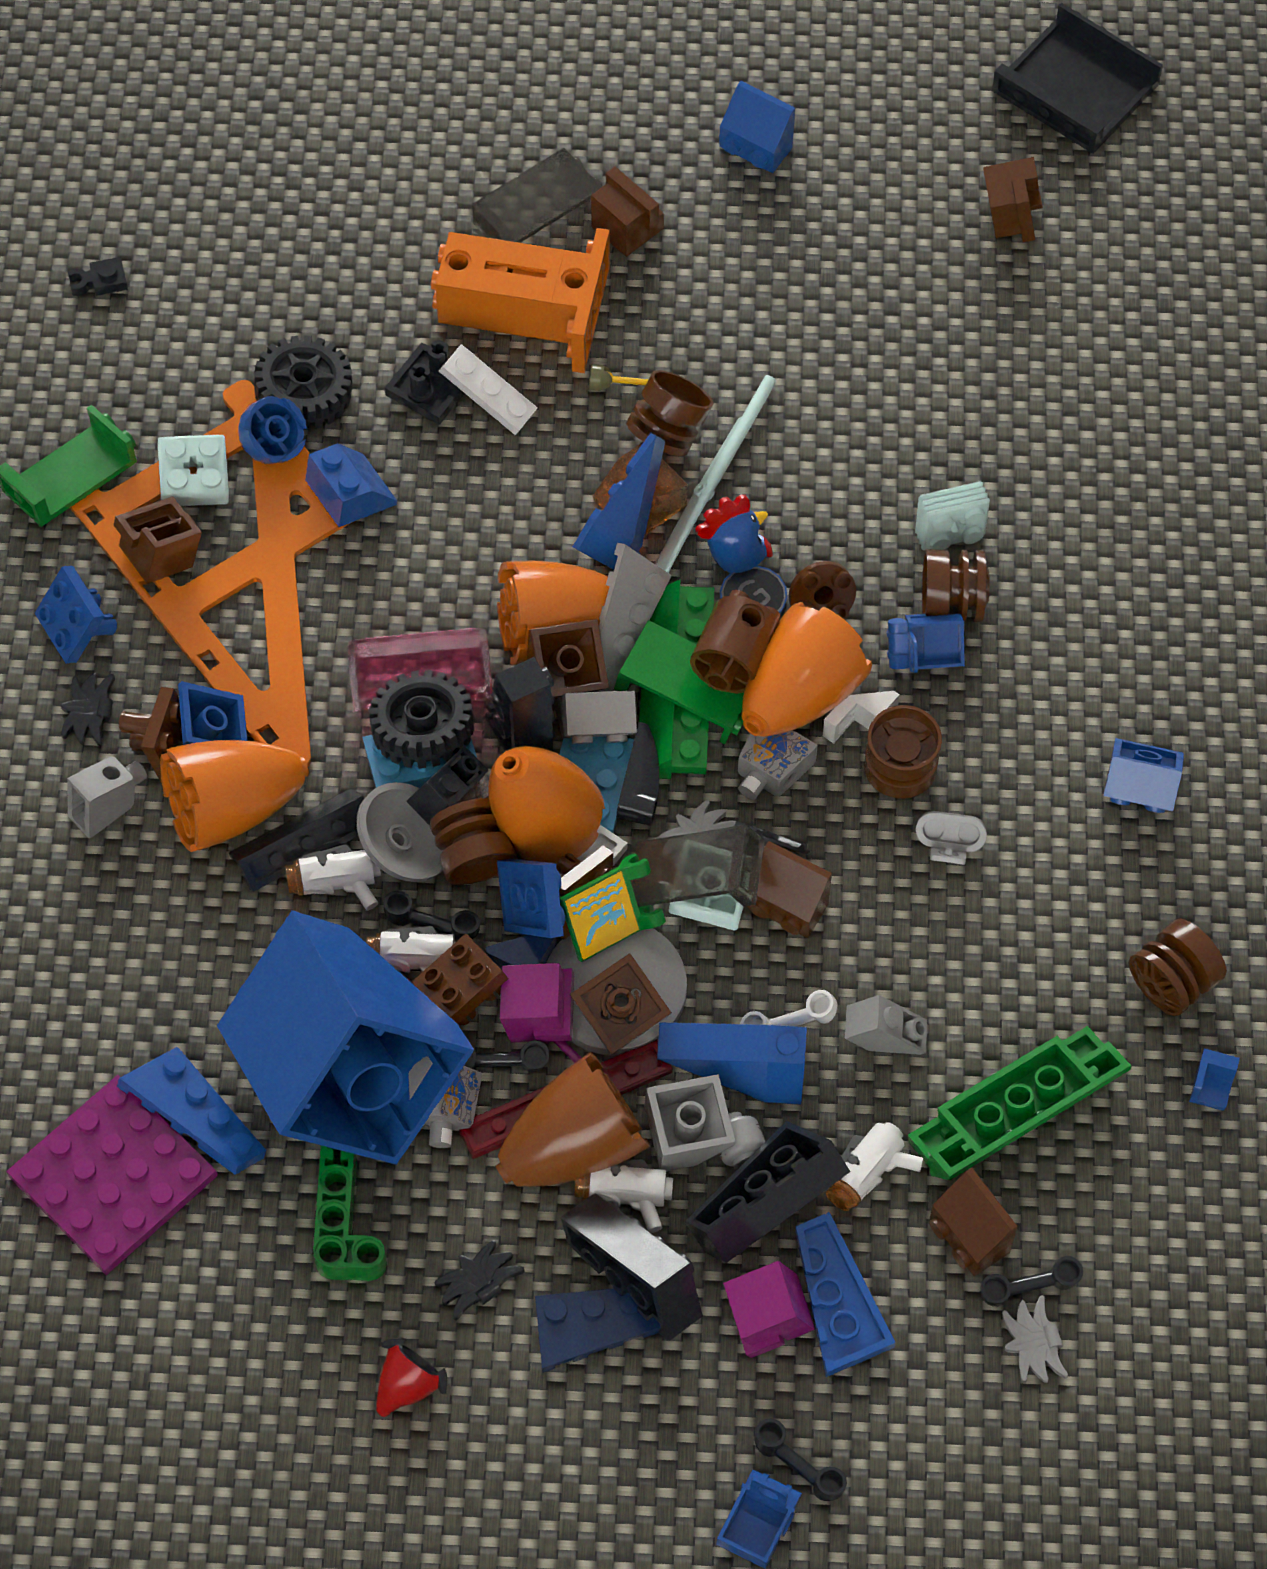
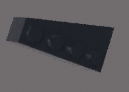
[484,657,556,751]
[685,1121,851,1263]
[561,1193,703,1342]

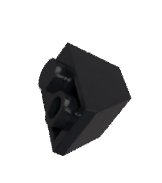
[406,745,489,825]

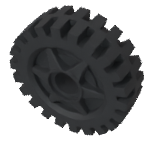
[254,335,352,430]
[369,670,474,769]

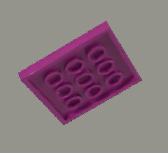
[6,1075,218,1275]

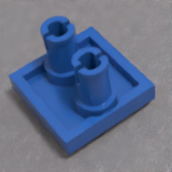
[35,566,117,664]

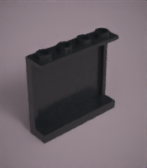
[992,3,1163,154]

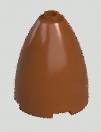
[495,1052,650,1187]

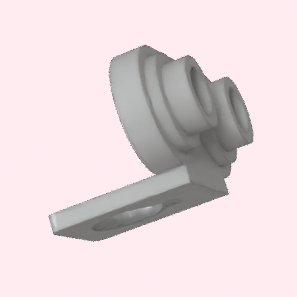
[916,811,987,865]

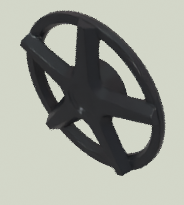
[734,821,810,855]

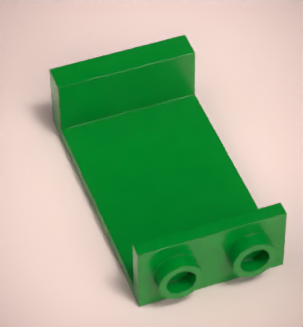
[0,405,137,527]
[614,620,744,744]

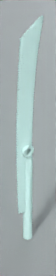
[655,375,776,573]

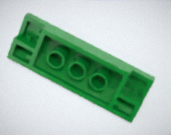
[639,579,715,779]
[908,1026,1131,1181]

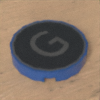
[720,565,787,617]

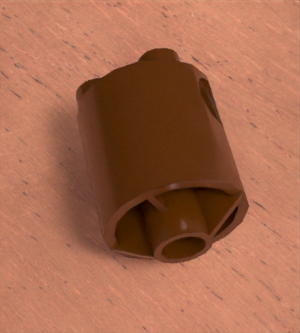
[690,590,780,694]

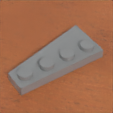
[597,543,672,692]

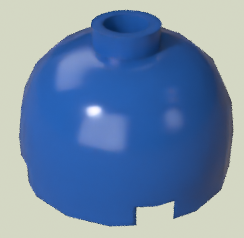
[238,396,307,464]

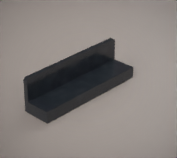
[229,789,365,892]

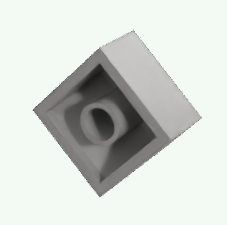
[555,691,637,744]
[644,1074,736,1171]

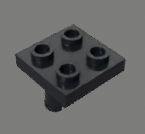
[384,340,465,425]

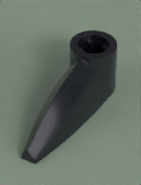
[616,722,659,826]

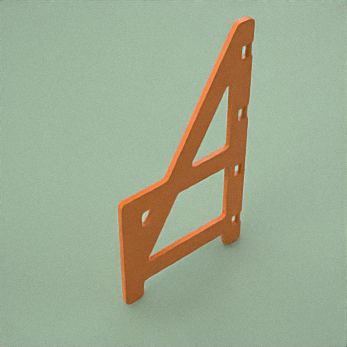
[70,380,352,766]

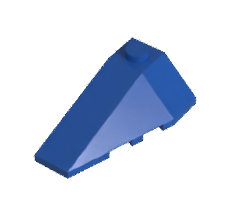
[572,433,665,570]
[657,1022,807,1105]

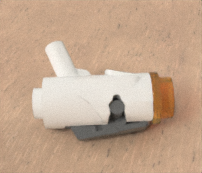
[285,845,381,911]
[366,926,456,973]
[825,1122,923,1211]
[574,1159,673,1233]

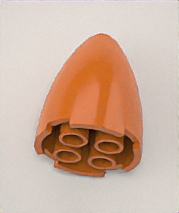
[497,561,610,665]
[742,602,872,737]
[160,740,309,852]
[488,746,605,866]

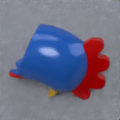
[695,494,773,573]

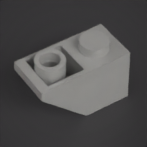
[845,995,927,1055]

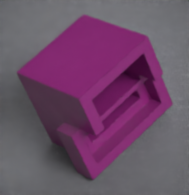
[500,963,574,1043]
[723,1261,815,1358]

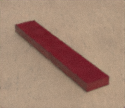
[459,1039,673,1159]

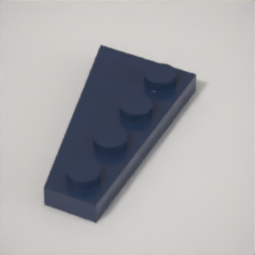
[535,1288,661,1373]

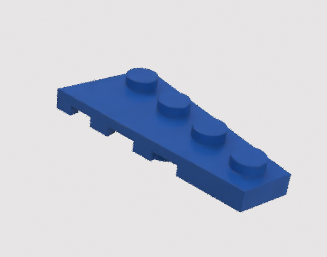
[117,1047,266,1175]
[795,1212,896,1377]

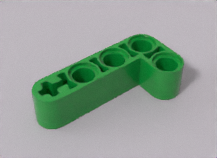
[313,1145,387,1281]

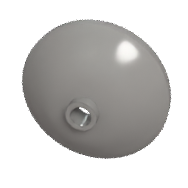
[357,782,444,882]

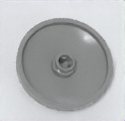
[546,928,687,1055]

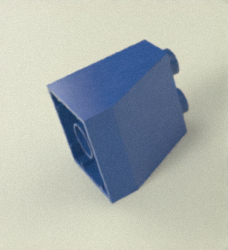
[217,910,474,1165]

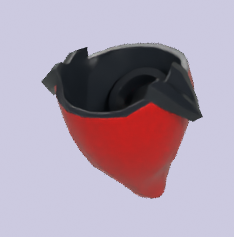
[376,1337,448,1417]

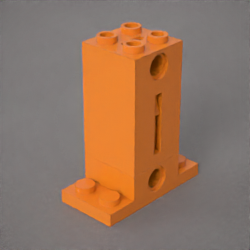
[431,228,610,373]

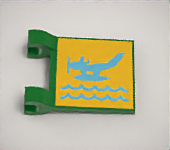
[560,853,666,962]

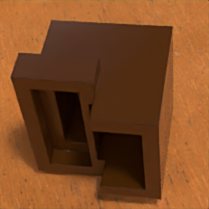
[983,157,1043,242]
[591,167,664,257]
[114,496,202,584]

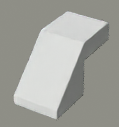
[823,691,900,744]

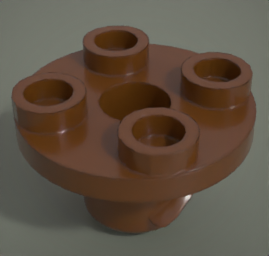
[789,561,856,620]

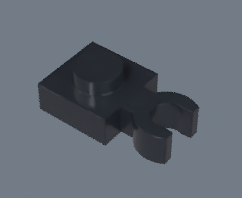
[68,257,128,296]

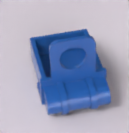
[886,614,965,673]
[717,1470,802,1569]

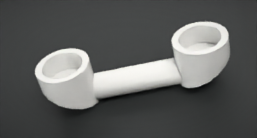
[740,990,837,1027]

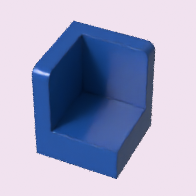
[1189,1048,1240,1111]

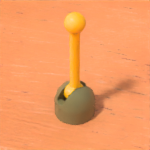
[589,364,649,391]

